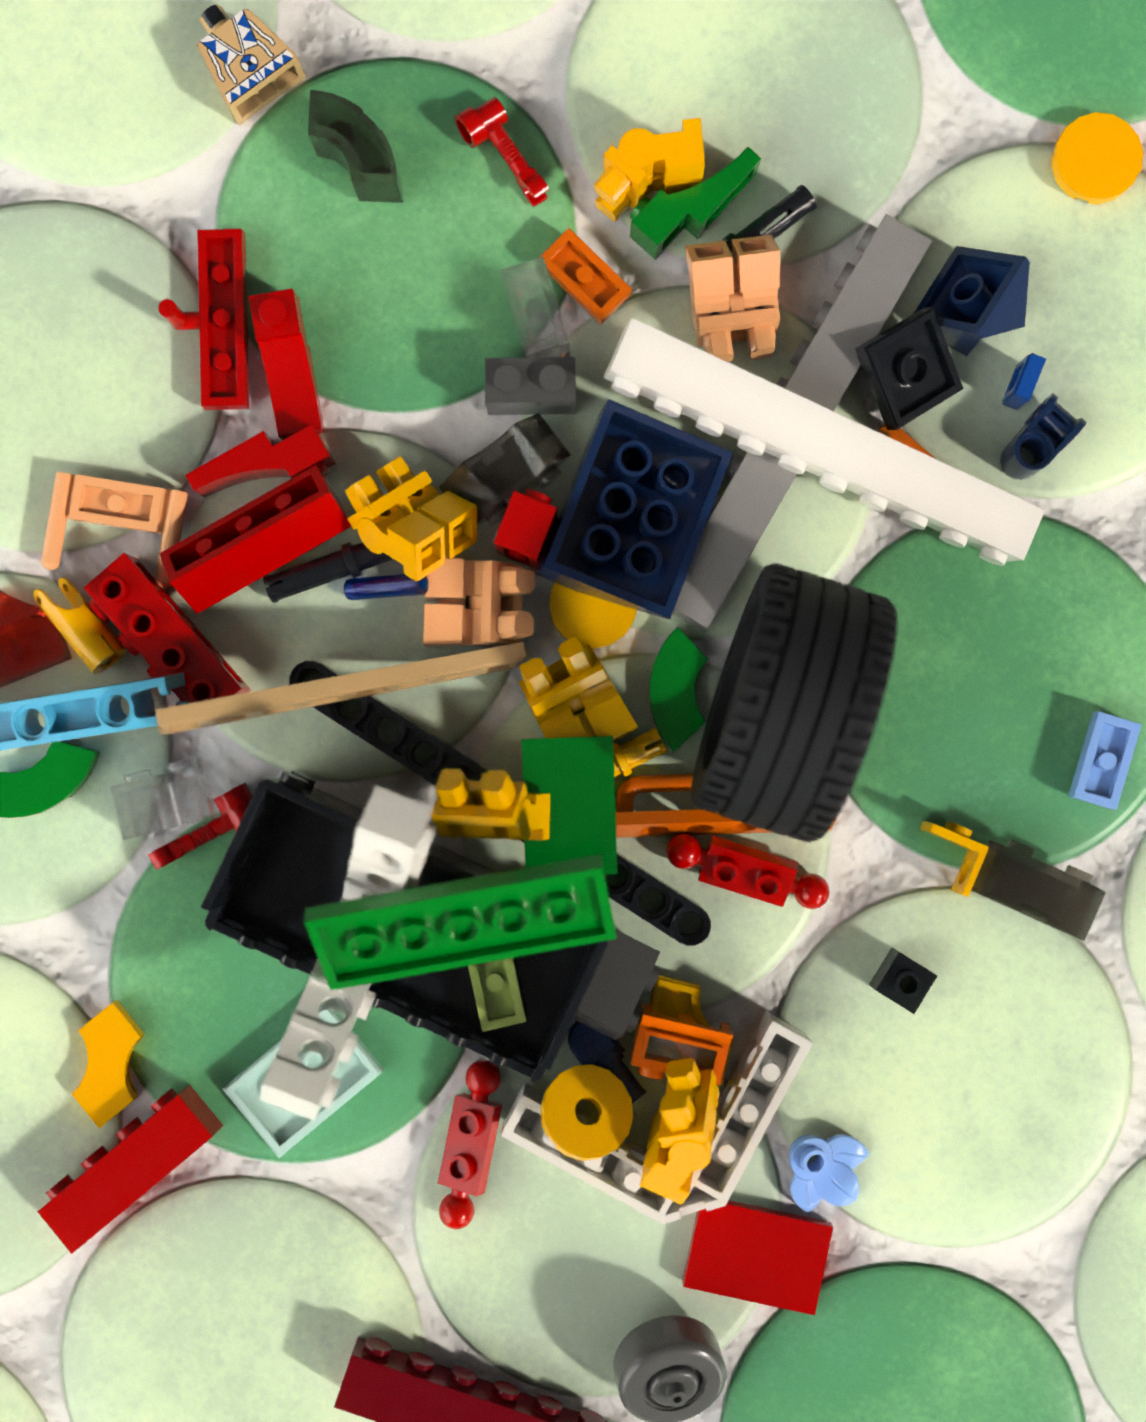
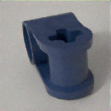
[1000,393,1087,480]

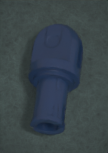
[568,1021,647,1104]

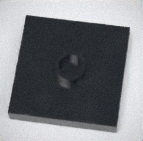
[855,307,963,430]

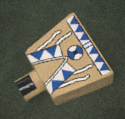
[197,5,305,125]

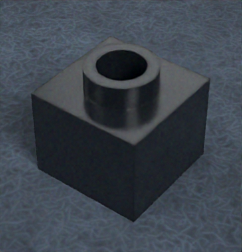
[869,947,937,1014]

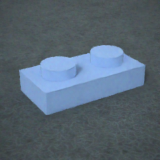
[1068,711,1142,810]

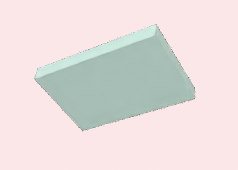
[223,1009,384,1158]

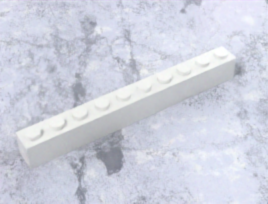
[603,318,1045,566]

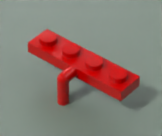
[158,229,249,410]

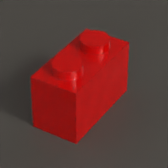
[493,489,558,570]

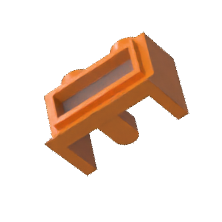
[630,1003,734,1086]

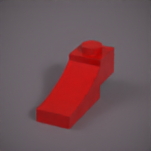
[248,288,325,440]
[185,424,336,498]

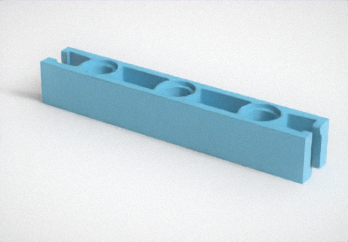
[0,673,189,750]

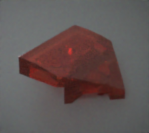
[0,591,72,688]

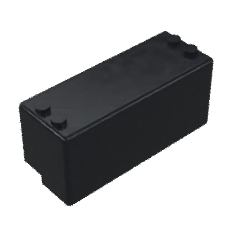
[201,770,608,1081]

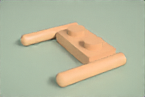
[41,472,188,588]

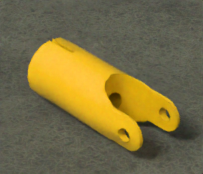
[34,577,126,675]

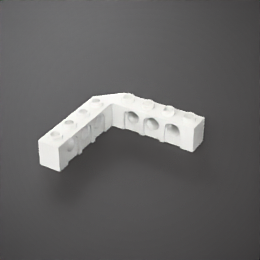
[260,786,436,1121]
[501,1011,813,1224]

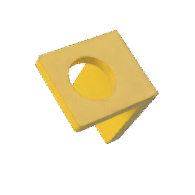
[920,821,989,897]

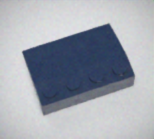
[536,399,733,620]

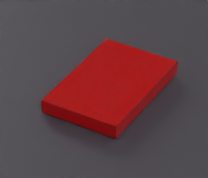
[682,1200,833,1315]

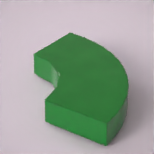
[649,627,708,752]
[0,741,101,818]

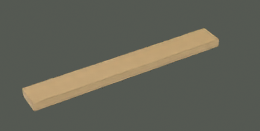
[155,642,527,735]

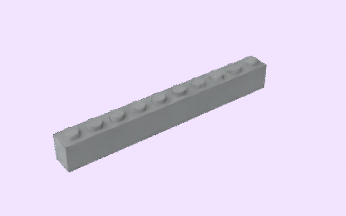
[672,214,933,632]

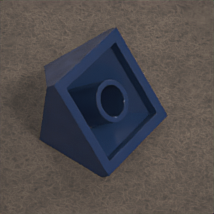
[913,246,1030,357]

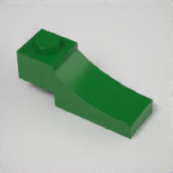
[630,147,761,260]

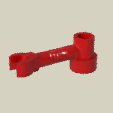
[454,97,549,207]
[148,782,253,870]

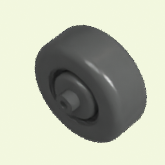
[613,1315,726,1422]

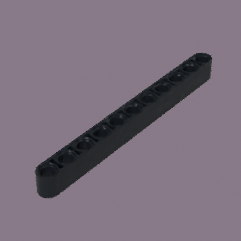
[289,661,711,946]

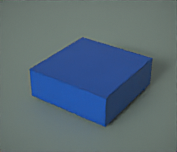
[1002,353,1046,410]

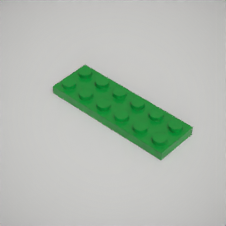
[304,854,617,991]

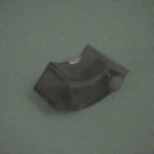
[308,90,403,203]
[439,413,571,526]
[971,839,1106,941]

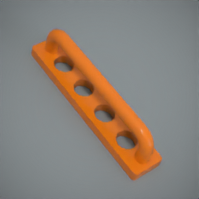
[615,773,837,838]

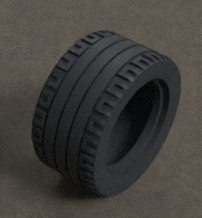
[690,563,897,843]

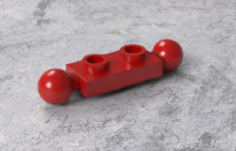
[666,834,830,909]
[437,1059,502,1230]

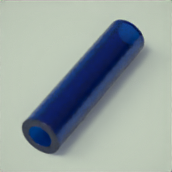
[344,574,429,601]

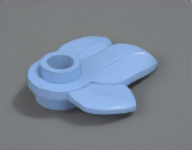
[789,1134,869,1212]

